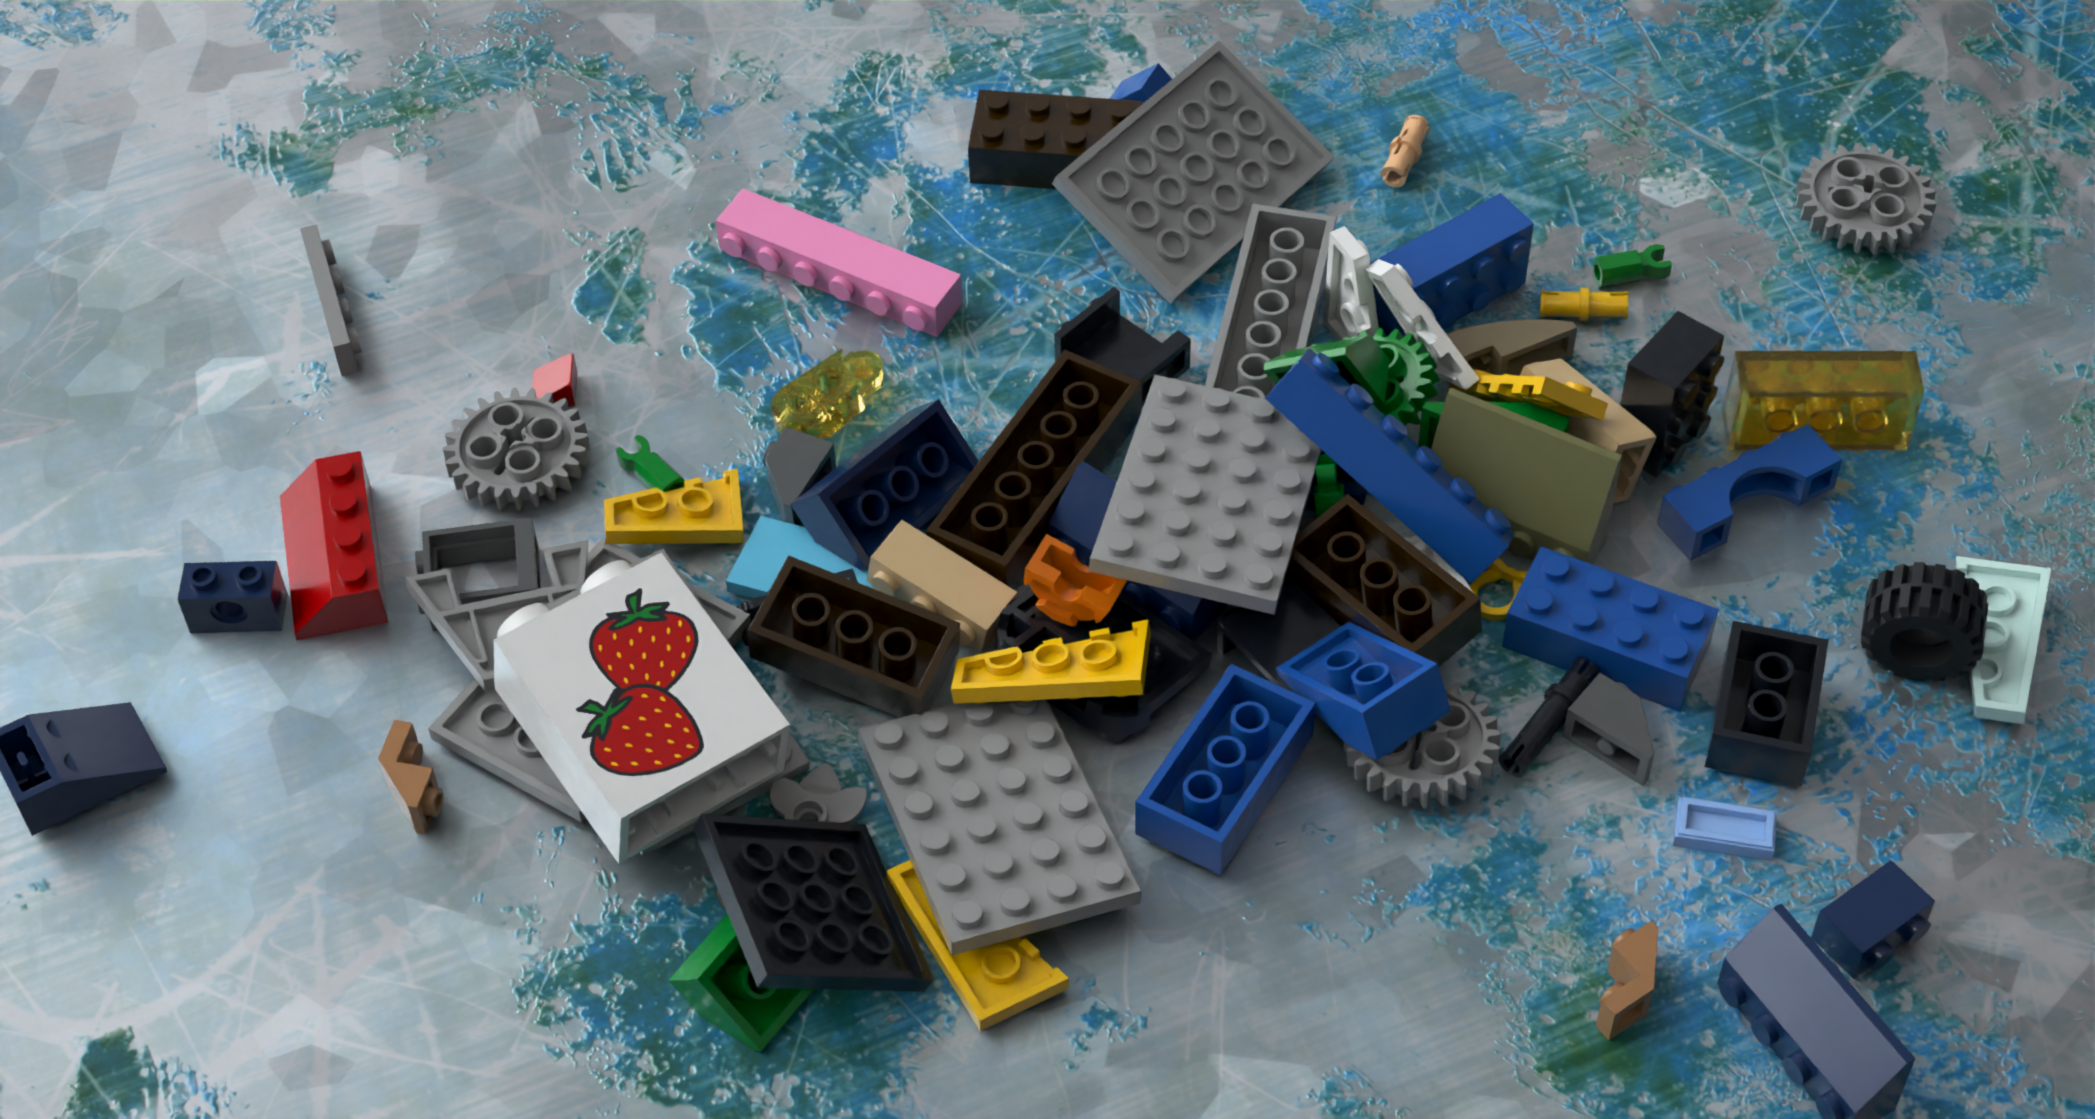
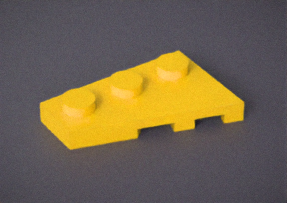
[604,468,743,544]

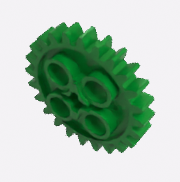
[1344,328,1440,435]

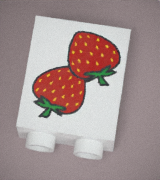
[493,553,790,864]

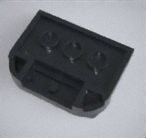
[994,587,1212,743]

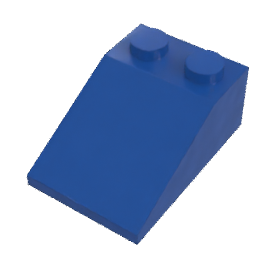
[1276,622,1451,760]

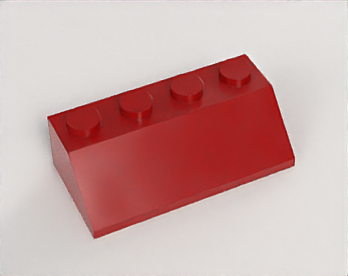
[280,451,389,640]

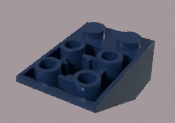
[0,702,168,836]

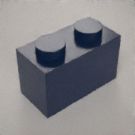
[1811,860,1935,979]

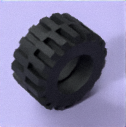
[1861,562,1989,681]

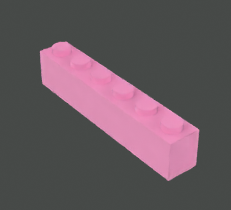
[716,188,963,337]

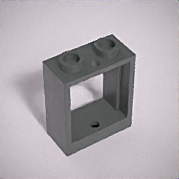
[415,517,542,631]

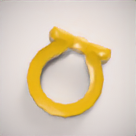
[1470,558,1528,621]

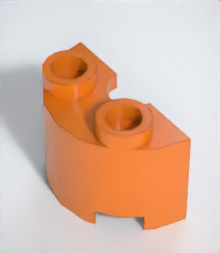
[1023,534,1127,626]

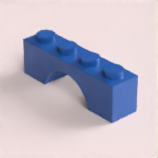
[1657,424,1842,561]

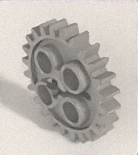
[1795,143,1937,255]
[443,388,590,511]
[1344,683,1501,808]

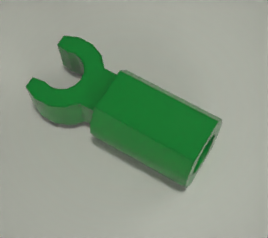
[1592,244,1672,288]
[616,435,685,492]
[1314,454,1345,518]

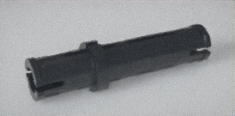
[1499,657,1600,777]

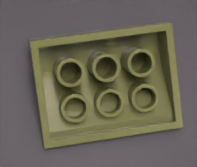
[1431,388,1622,564]

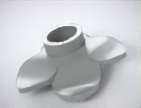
[770,763,867,823]

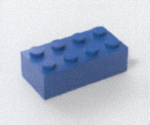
[1370,193,1534,337]
[1502,546,1719,712]
[1135,664,1316,876]

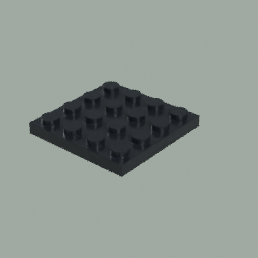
[693,814,934,992]

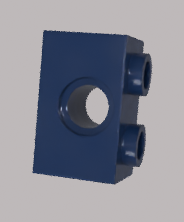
[177,561,288,633]

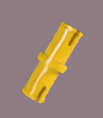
[1540,287,1629,322]

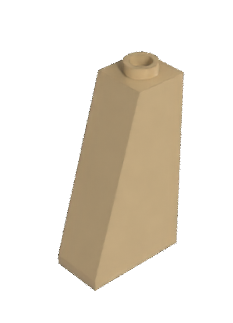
[1520,358,1656,504]

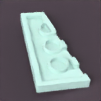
[1955,556,2051,725]

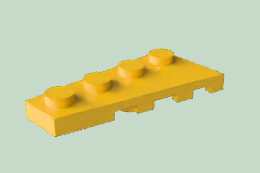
[1448,370,1608,421]
[951,619,1151,704]
[887,860,1069,1031]

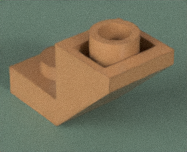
[378,720,444,834]
[1596,920,1658,1040]

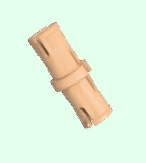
[1380,115,1430,188]

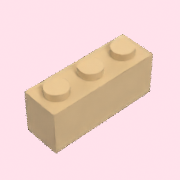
[866,520,1017,654]

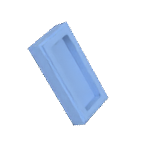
[1673,796,1777,861]

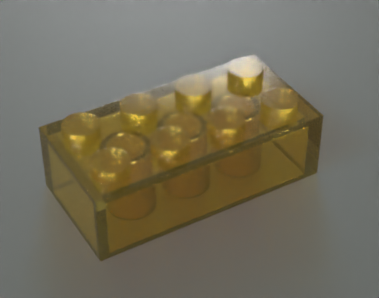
[1722,350,1924,450]

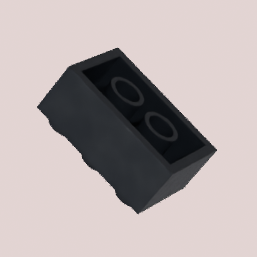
[1620,311,1724,478]
[1704,621,1829,787]

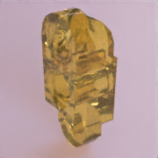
[771,349,884,439]

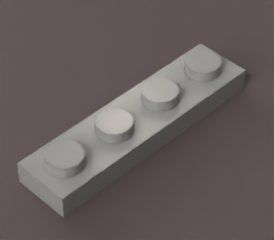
[300,224,362,376]

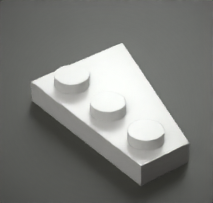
[1323,226,1379,341]
[1364,259,1479,390]

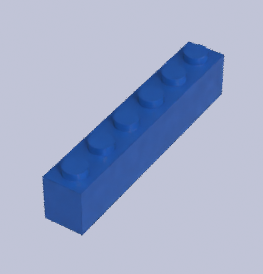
[1265,348,1514,584]

